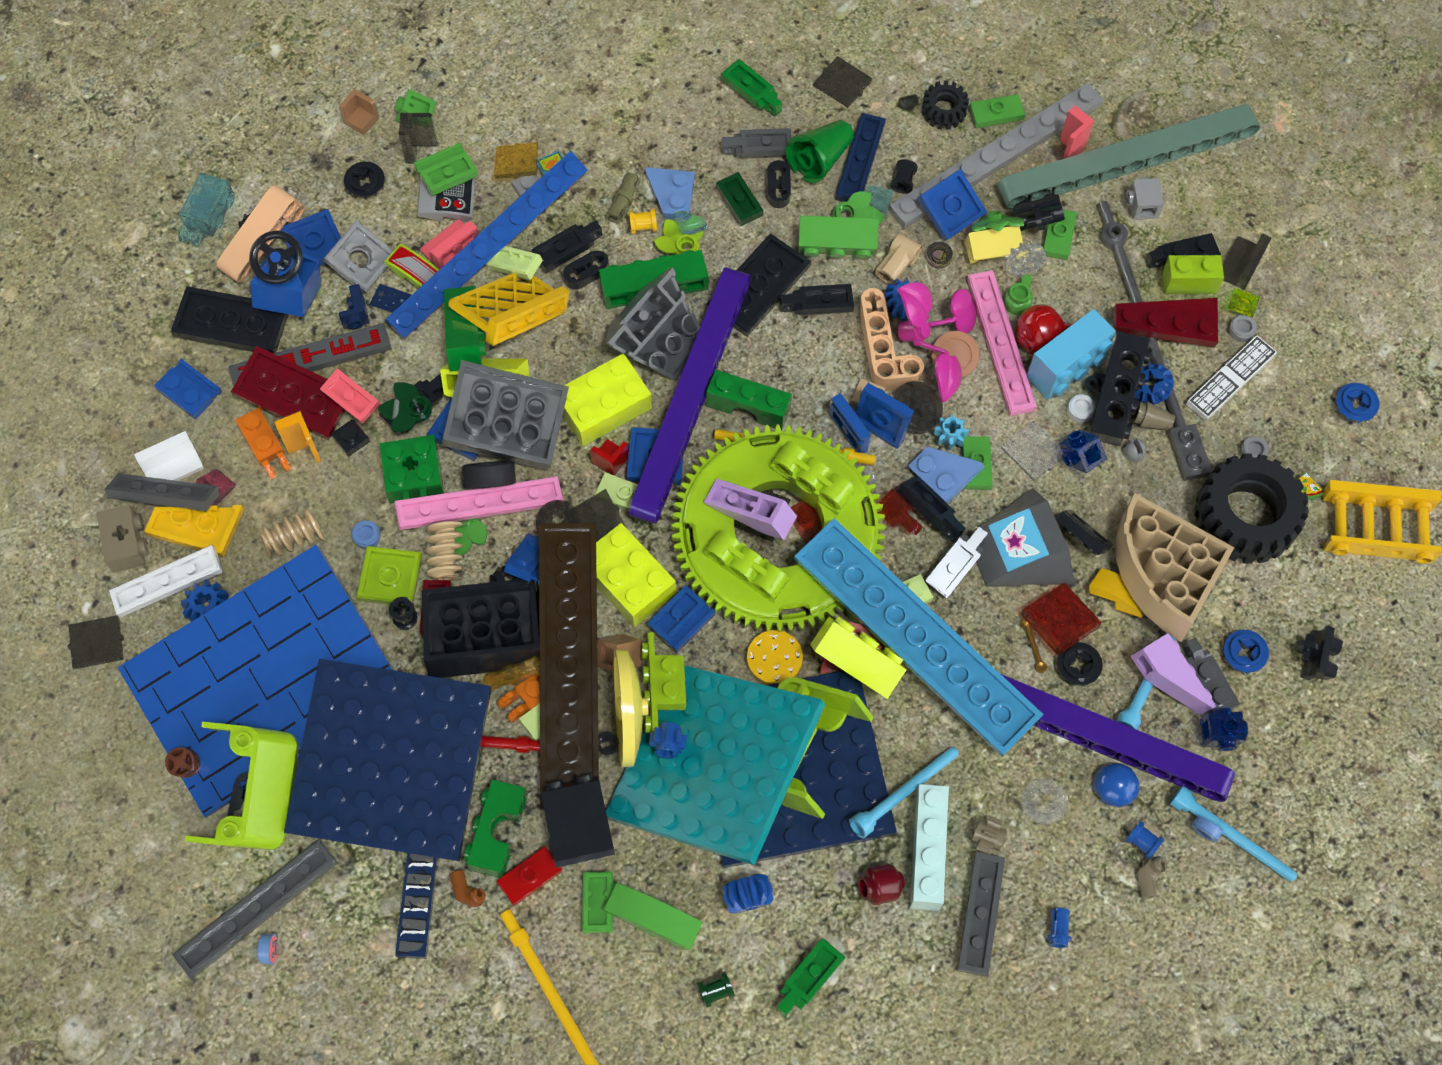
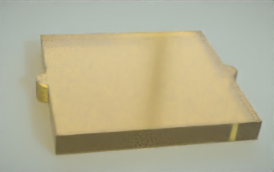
[494,142,539,179]

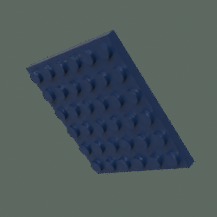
[284,659,492,862]
[721,671,897,868]

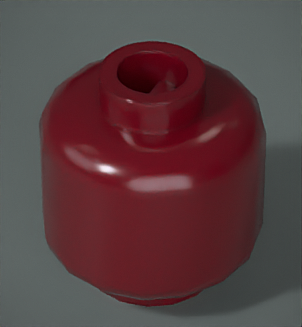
[858,863,905,905]

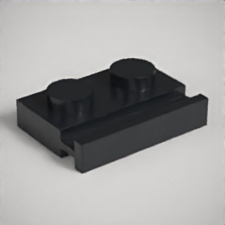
[1056,510,1113,555]

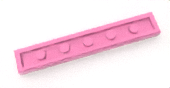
[967,270,1037,416]
[394,476,564,530]

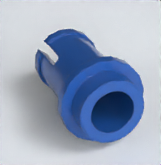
[1047,908,1071,948]

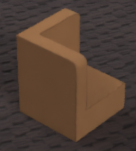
[339,89,379,135]
[597,634,642,672]

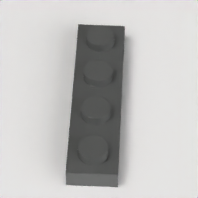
[105,473,219,511]
[957,852,1005,977]

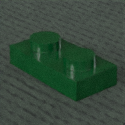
[716,172,764,226]

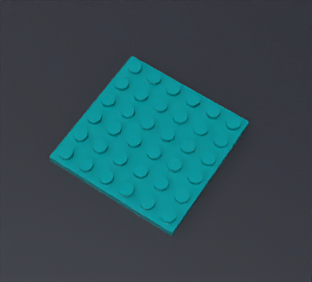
[606,665,825,865]

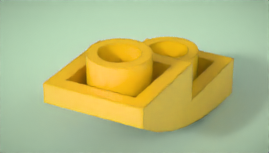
[1089,568,1144,618]

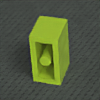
[1162,255,1224,294]

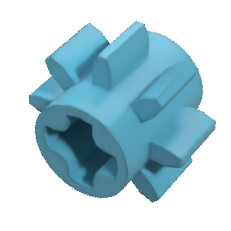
[934,414,969,450]

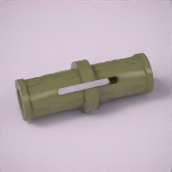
[605,172,641,224]

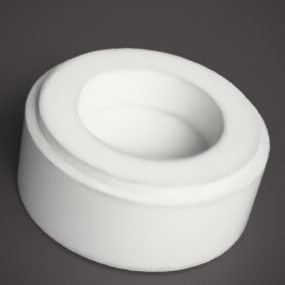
[1067,394,1096,423]

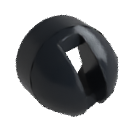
[598,732,619,755]

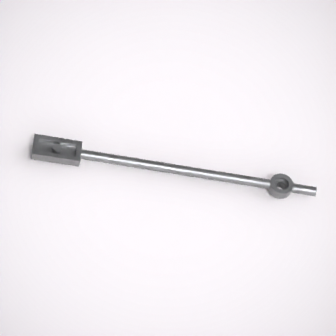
[1098,201,1212,481]

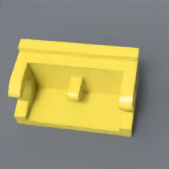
[964,226,1025,264]

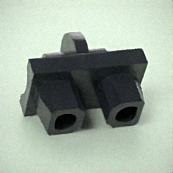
[1013,193,1065,231]
[1295,625,1343,680]

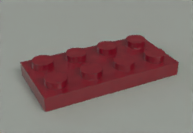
[231,346,345,440]

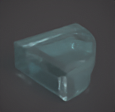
[867,185,893,216]
[674,211,707,235]

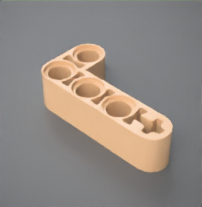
[216,185,305,283]
[859,288,924,391]

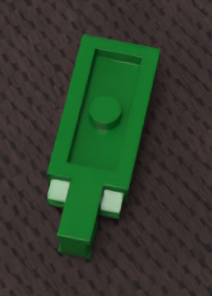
[721,59,782,117]
[776,938,846,1018]

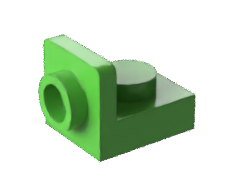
[394,89,437,126]

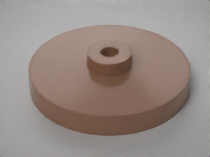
[931,331,980,378]

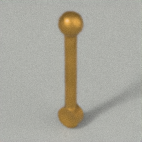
[1021,618,1047,674]

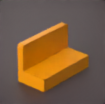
[274,412,321,463]

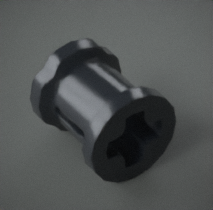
[890,159,918,194]
[389,597,418,630]

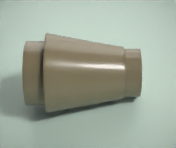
[1132,401,1175,430]

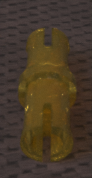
[484,656,540,691]

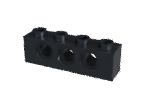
[1089,331,1152,446]

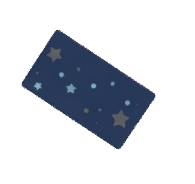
[369,284,412,313]

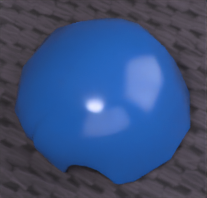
[1092,763,1140,808]

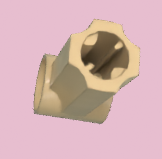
[875,233,923,285]

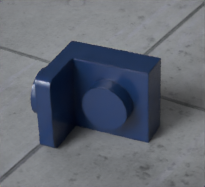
[339,284,370,329]

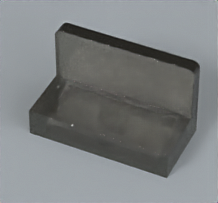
[399,113,438,164]
[1223,233,1271,290]

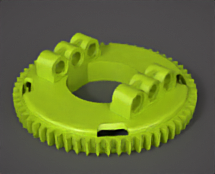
[672,424,886,633]

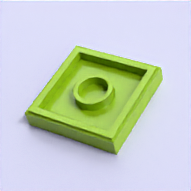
[356,546,423,606]

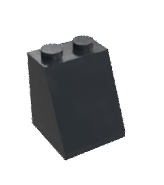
[541,773,615,868]

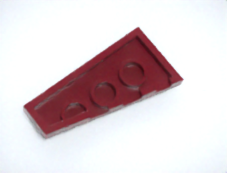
[1113,297,1218,348]

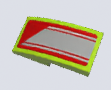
[383,243,439,289]

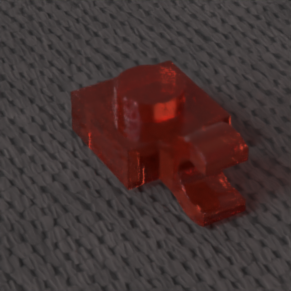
[878,489,924,535]

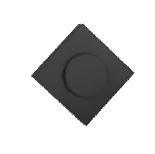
[331,419,370,457]

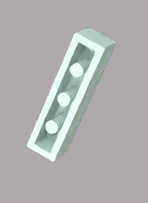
[910,784,949,911]

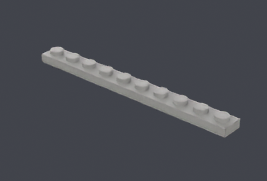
[889,83,1104,229]

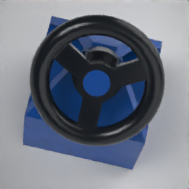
[249,231,321,317]

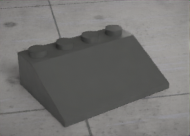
[441,360,569,471]

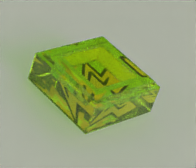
[1227,288,1260,318]

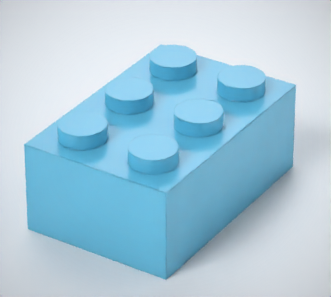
[1027,309,1116,401]

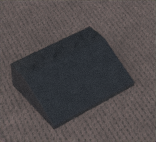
[422,579,540,678]

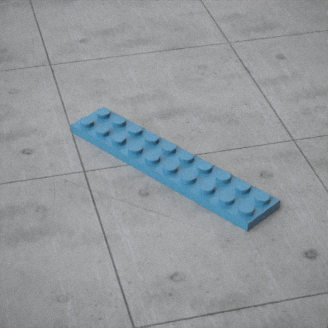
[794,518,1043,757]

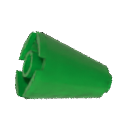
[785,120,854,183]

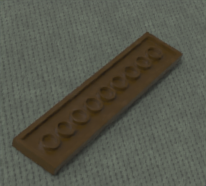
[539,523,599,811]

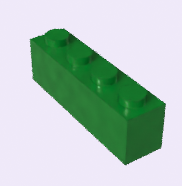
[599,250,709,310]
[444,286,487,372]

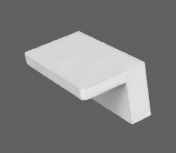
[134,431,204,481]

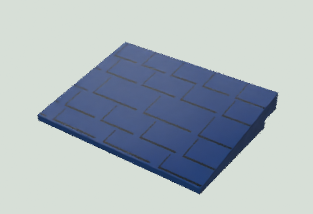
[117,545,394,818]

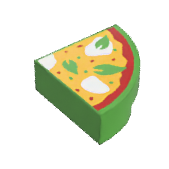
[1298,472,1325,500]

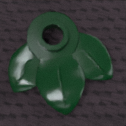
[378,382,432,432]

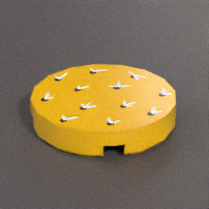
[747,630,803,685]

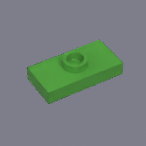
[969,94,1025,128]
[1042,210,1077,260]
[962,436,993,490]
[582,872,613,934]

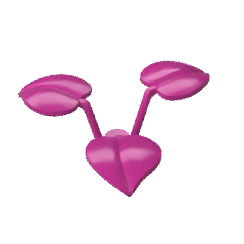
[897,283,977,402]

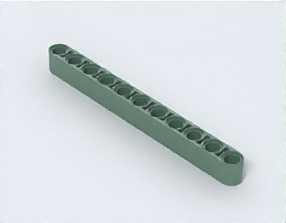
[997,104,1261,209]

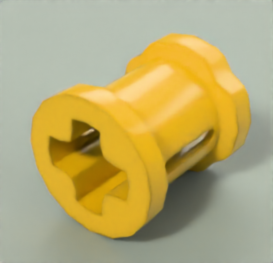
[629,208,657,234]

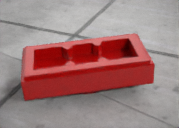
[496,846,563,907]

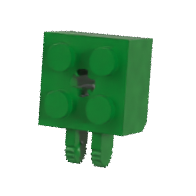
[379,435,444,504]

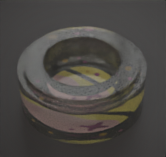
[926,242,953,269]

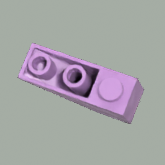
[1131,633,1216,715]

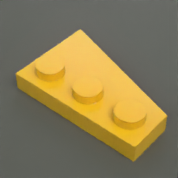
[144,505,245,558]

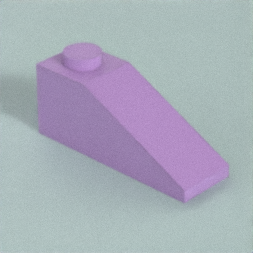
[704,479,797,540]

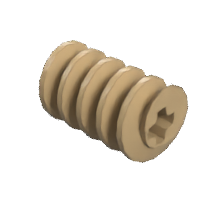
[261,508,324,559]
[427,521,463,581]

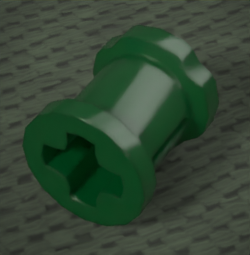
[696,971,735,1008]

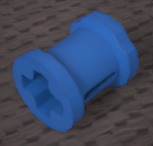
[1125,821,1165,859]

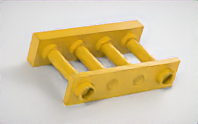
[1322,480,1442,564]

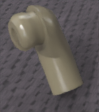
[1138,856,1167,899]

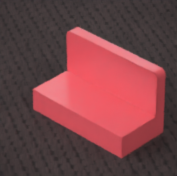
[1060,105,1094,159]
[420,219,478,270]
[320,368,381,424]

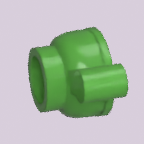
[1003,274,1033,315]

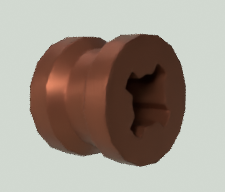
[165,747,200,778]

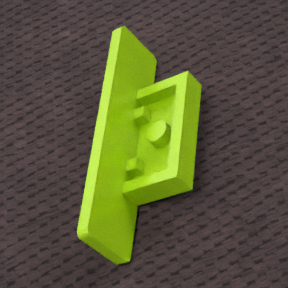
[641,632,686,734]

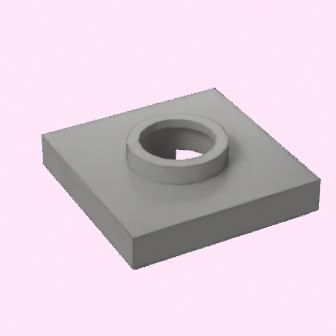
[323,220,393,294]

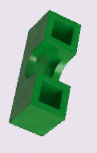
[706,369,792,431]
[464,779,528,878]

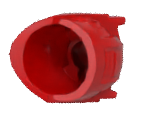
[1015,304,1073,355]

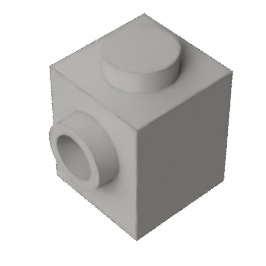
[1126,177,1164,220]

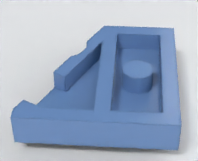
[645,167,695,221]
[908,447,985,504]

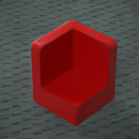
[590,439,629,476]

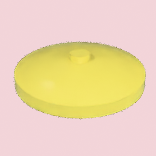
[614,649,648,767]

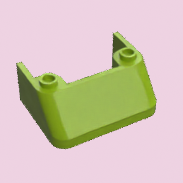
[778,677,874,819]
[184,722,299,850]

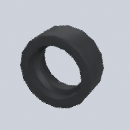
[462,461,516,488]

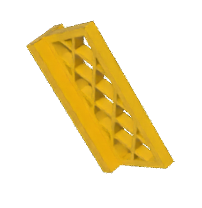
[448,273,570,346]

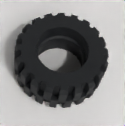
[1194,453,1309,564]

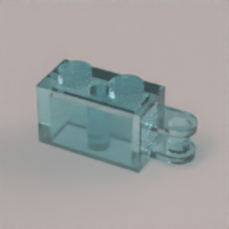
[178,173,235,247]

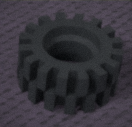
[922,80,969,130]

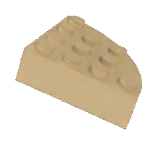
[1115,493,1234,642]

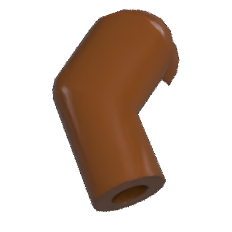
[449,870,486,907]

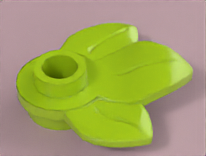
[654,217,703,254]

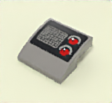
[417,178,475,222]

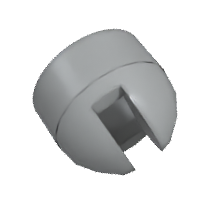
[1123,438,1146,462]

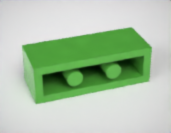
[798,215,878,259]

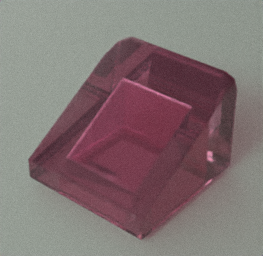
[196,469,236,506]

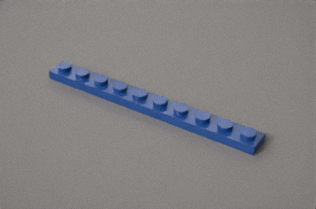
[385,151,588,340]

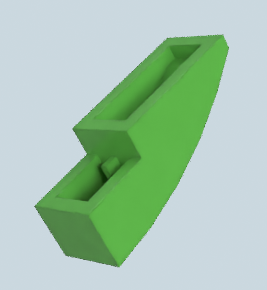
[602,882,703,950]

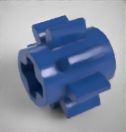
[649,722,687,759]

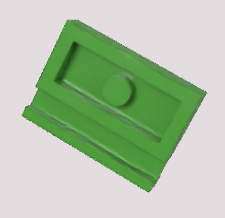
[414,143,478,196]

